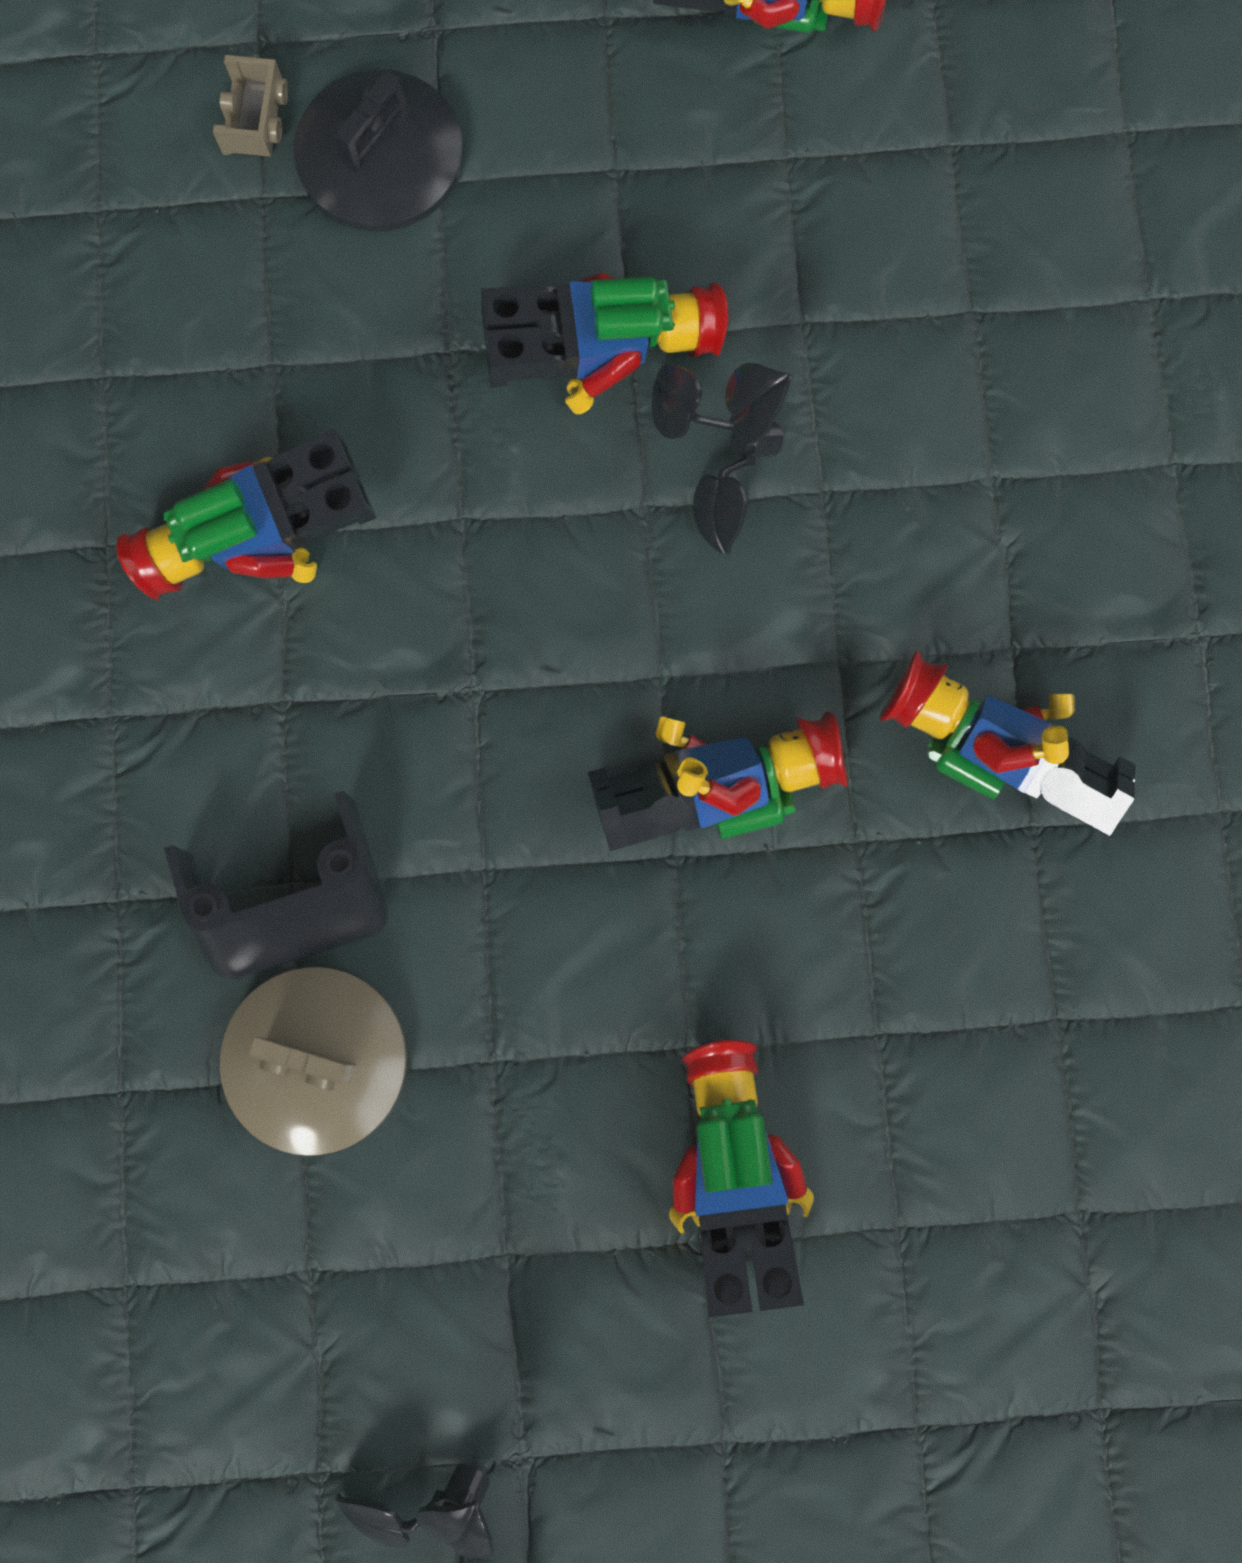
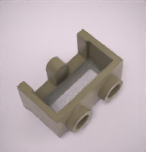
[213,55,288,157]

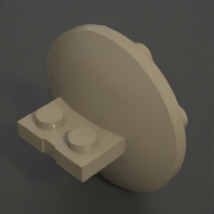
[220,967,407,1155]

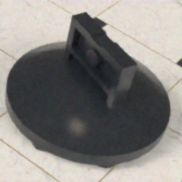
[294,69,464,231]

